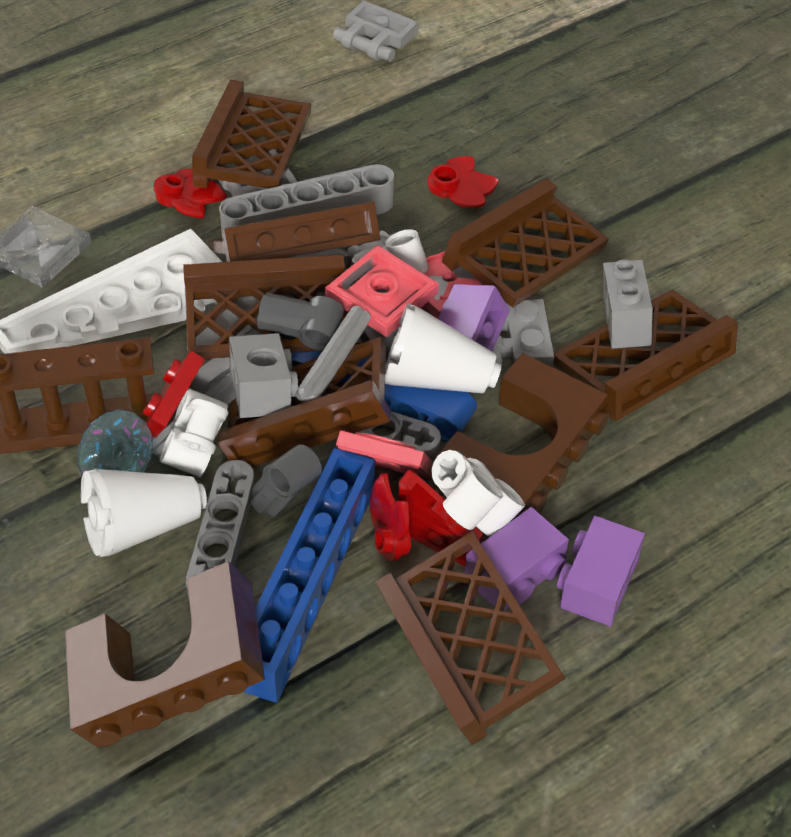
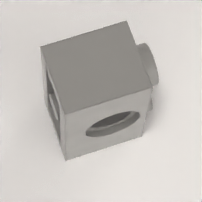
[603,260,653,349]
[229,333,298,418]

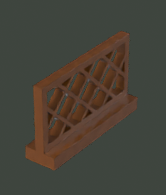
[192,79,311,189]
[442,178,609,308]
[208,202,381,262]
[183,255,348,359]
[553,289,738,422]
[217,337,391,467]
[375,531,566,745]

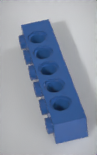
[243,448,375,703]

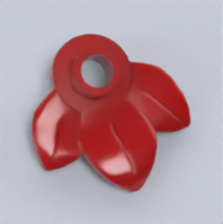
[427,156,499,208]
[153,168,227,219]
[369,473,411,562]

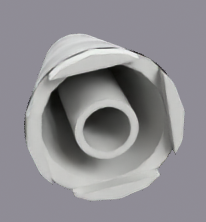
[385,303,502,393]
[81,469,207,557]

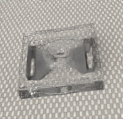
[0,206,91,288]

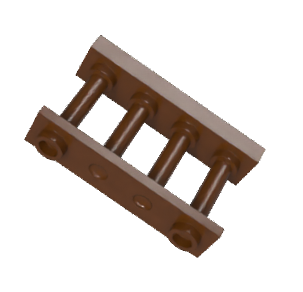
[0,337,159,454]

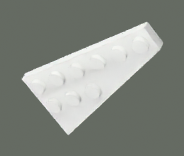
[0,229,222,354]

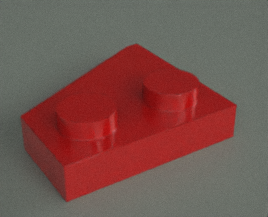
[141,350,205,438]
[399,470,483,567]

